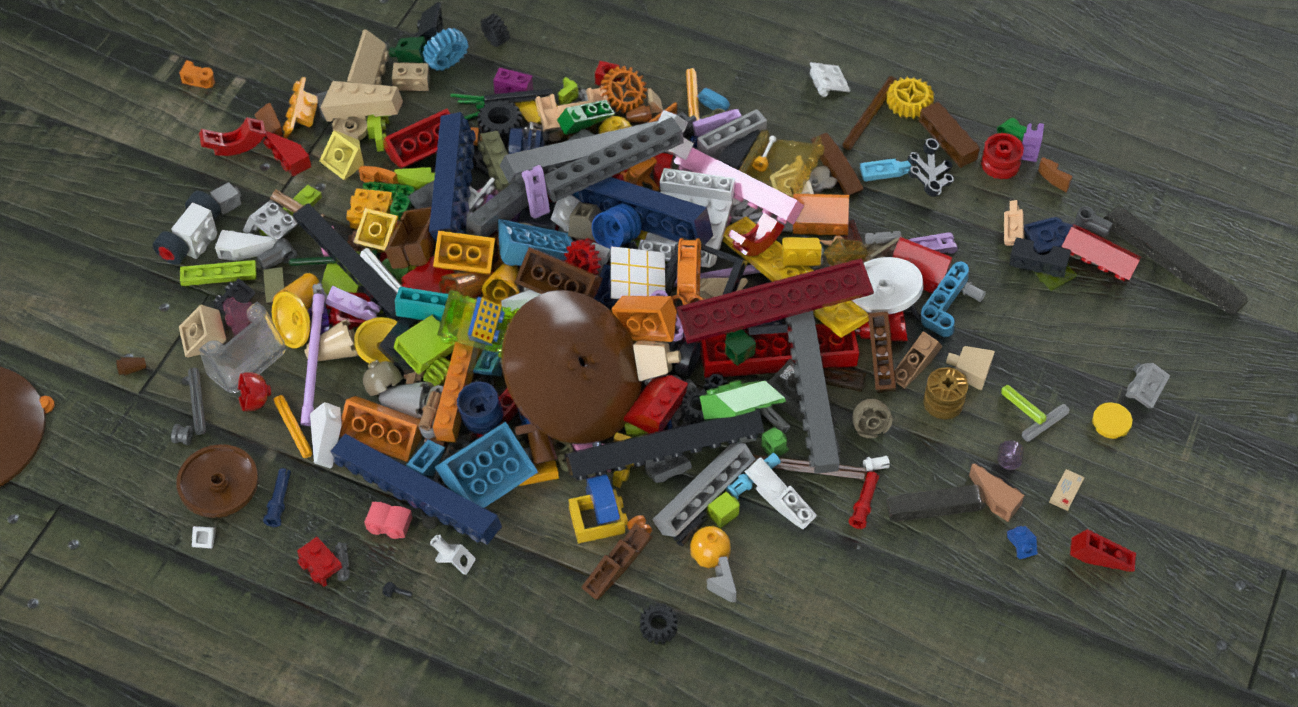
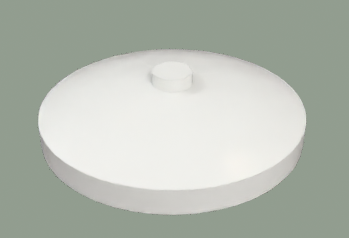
[852,257,923,314]

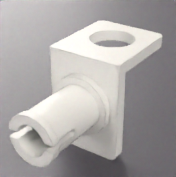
[430,535,475,574]

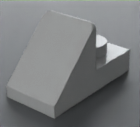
[707,556,736,603]

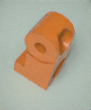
[180,60,215,88]

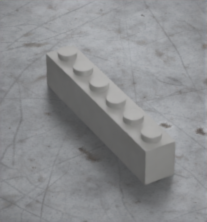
[652,443,755,537]

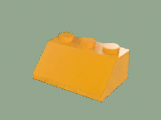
[433,231,495,275]

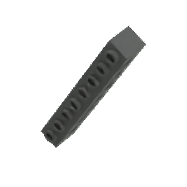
[544,117,684,203]

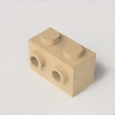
[392,63,430,91]

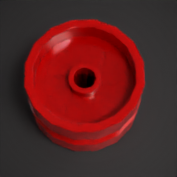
[981,133,1024,179]

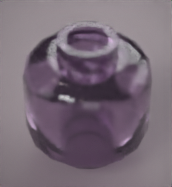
[997,440,1024,470]

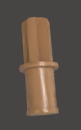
[418,391,441,430]

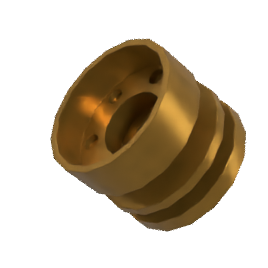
[923,367,968,420]

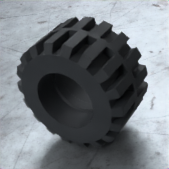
[477,100,523,147]

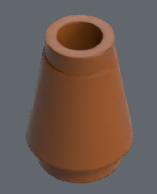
[626,105,652,122]

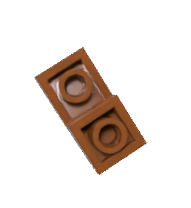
[1038,157,1072,192]

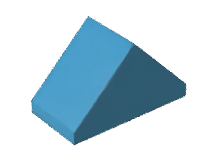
[473,345,502,376]
[406,440,445,476]

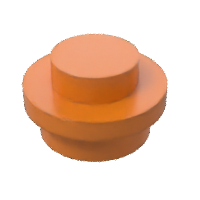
[39,396,55,414]

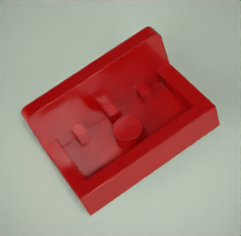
[297,537,342,587]

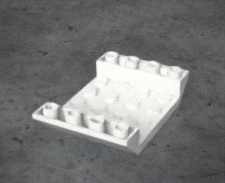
[638,168,735,268]

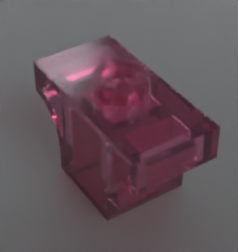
[223,297,258,339]

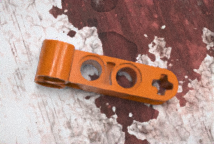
[671,238,705,312]

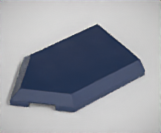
[1024,217,1074,254]

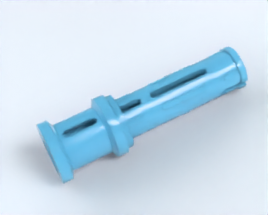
[725,453,781,499]

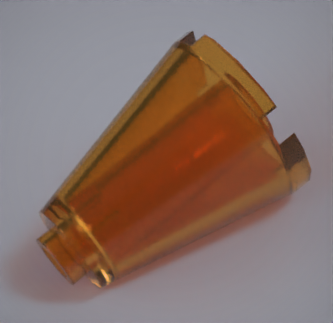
[439,272,492,311]

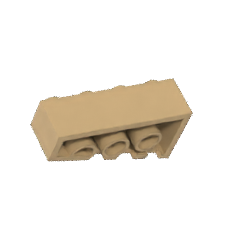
[320,81,403,122]

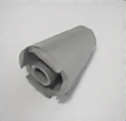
[379,382,434,419]

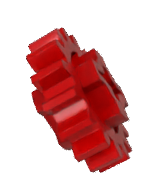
[564,239,601,275]

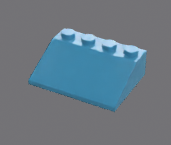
[498,219,573,266]
[435,422,538,508]

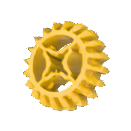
[887,77,934,119]

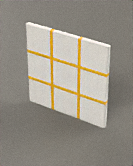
[611,247,665,299]

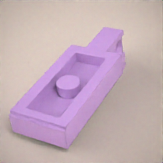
[693,109,741,138]

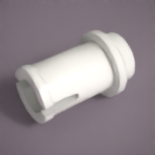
[863,456,890,472]

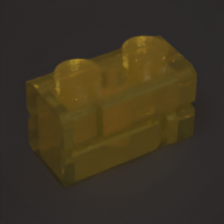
[824,239,868,266]

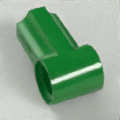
[997,117,1033,142]

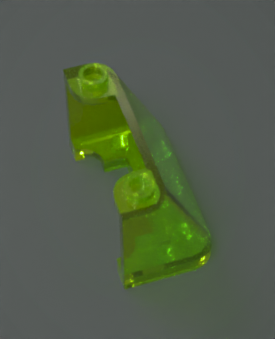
[437,290,519,358]

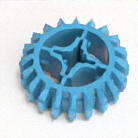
[423,28,469,71]

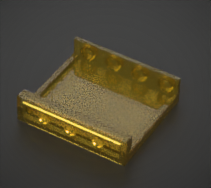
[739,130,824,198]

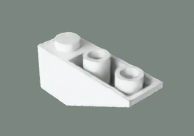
[215,230,276,261]

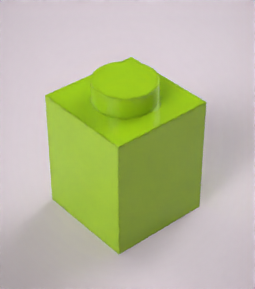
[707,492,740,528]

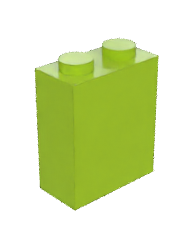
[394,315,456,375]

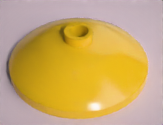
[272,291,311,348]
[354,317,398,364]

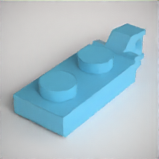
[860,159,911,182]

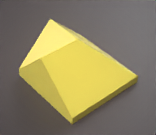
[319,130,364,180]

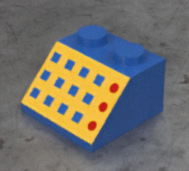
[468,297,505,346]

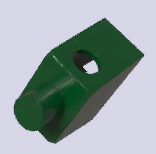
[389,37,427,63]

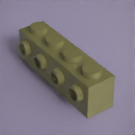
[478,131,511,193]

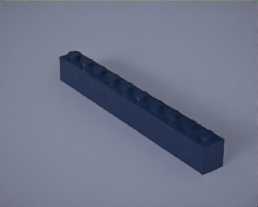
[330,434,502,545]

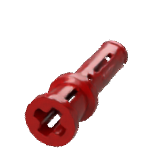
[849,472,879,529]

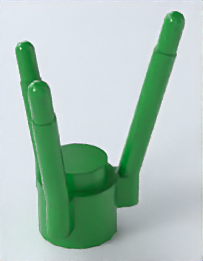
[450,94,485,120]

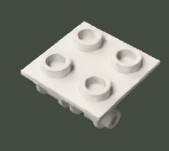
[810,63,850,97]

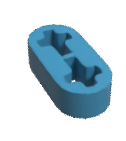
[698,88,730,111]

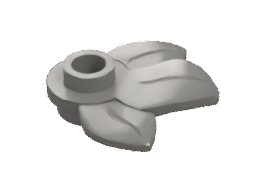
[806,166,837,194]

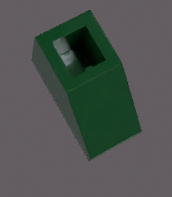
[725,329,756,366]

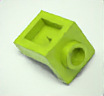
[558,77,578,106]

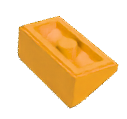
[519,460,559,486]

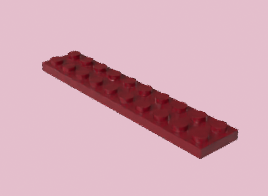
[676,258,874,344]

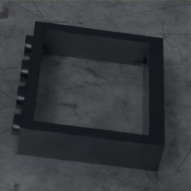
[665,236,748,315]

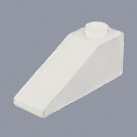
[310,402,342,468]

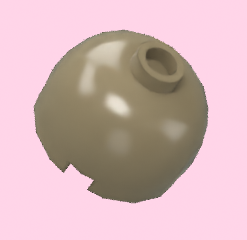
[363,360,403,396]
[852,399,893,438]

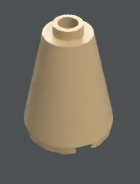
[304,319,358,361]

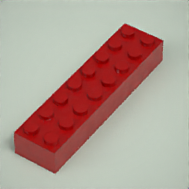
[701,324,859,378]

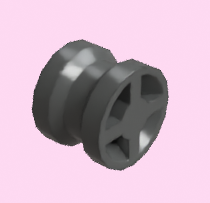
[171,424,193,445]

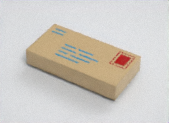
[1049,469,1084,511]

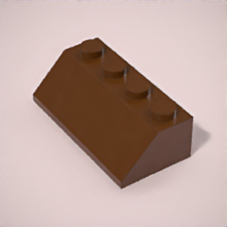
[515,247,603,298]

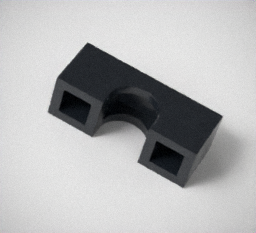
[1009,237,1071,278]

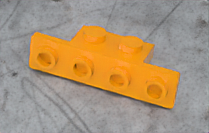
[282,77,318,139]

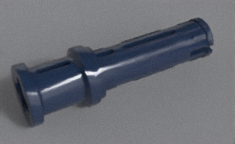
[263,468,291,527]

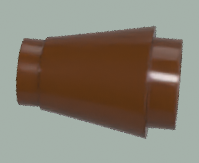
[116,357,146,376]

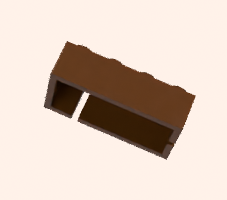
[385,207,436,269]

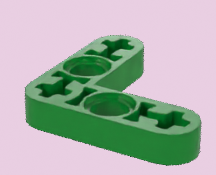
[363,182,415,220]

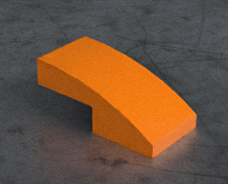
[359,166,398,184]

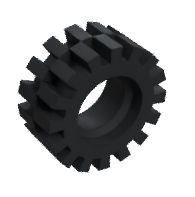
[480,13,510,47]
[681,388,709,424]
[640,603,678,645]

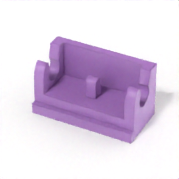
[1022,123,1044,162]

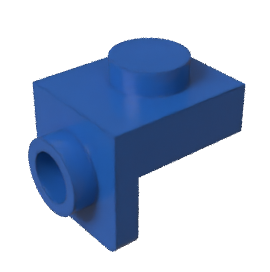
[1007,526,1037,559]

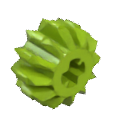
[423,357,450,387]

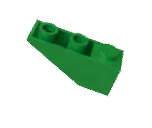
[557,100,615,134]

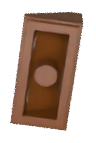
[255,103,283,136]

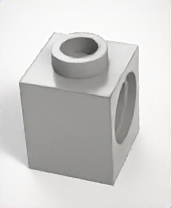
[210,182,242,215]

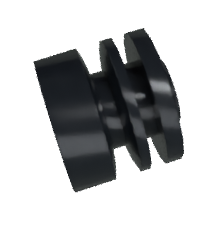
[667,332,701,378]

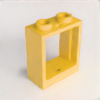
[568,489,628,544]

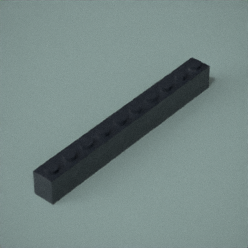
[565,409,764,481]

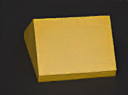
[354,208,398,253]

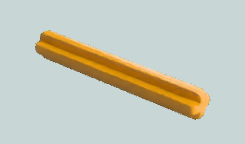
[686,68,699,121]
[274,395,313,458]

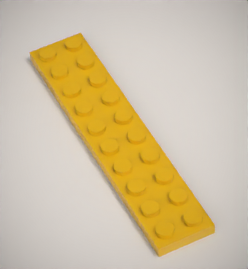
[722,217,869,337]

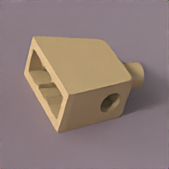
[633,341,681,381]
[946,346,995,390]

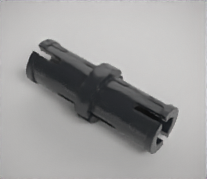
[673,511,709,546]

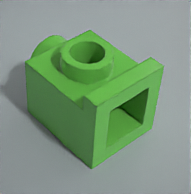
[761,427,789,457]

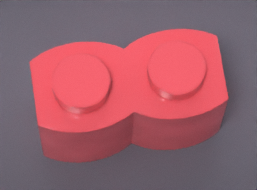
[364,502,413,539]

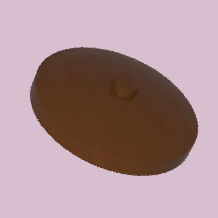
[176,444,259,518]

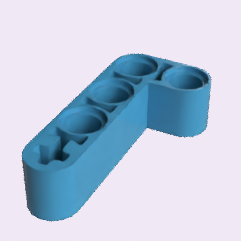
[921,262,969,337]

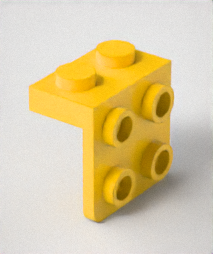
[782,237,822,266]

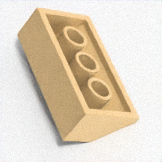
[347,30,389,85]

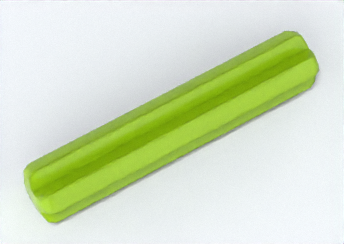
[1001,385,1047,425]

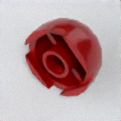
[238,372,271,411]

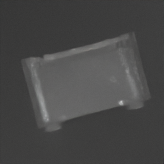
[199,302,286,393]

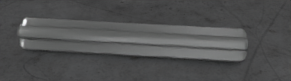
[188,368,206,435]

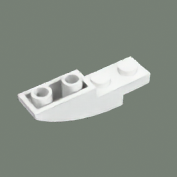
[745,457,817,529]

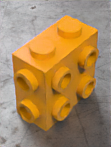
[346,189,393,230]

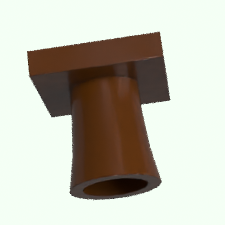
[515,424,558,465]

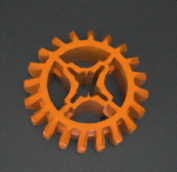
[600,66,647,114]

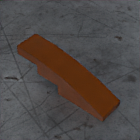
[811,132,864,196]
[581,523,653,600]

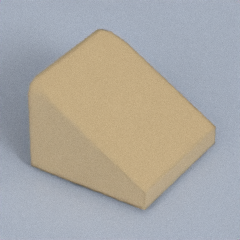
[647,88,663,113]

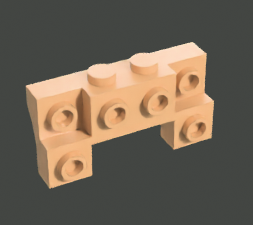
[535,85,613,132]

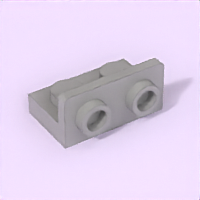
[1125,363,1170,408]

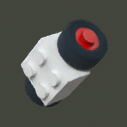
[152,191,221,265]

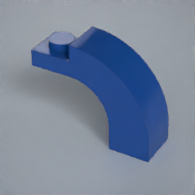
[585,474,620,524]

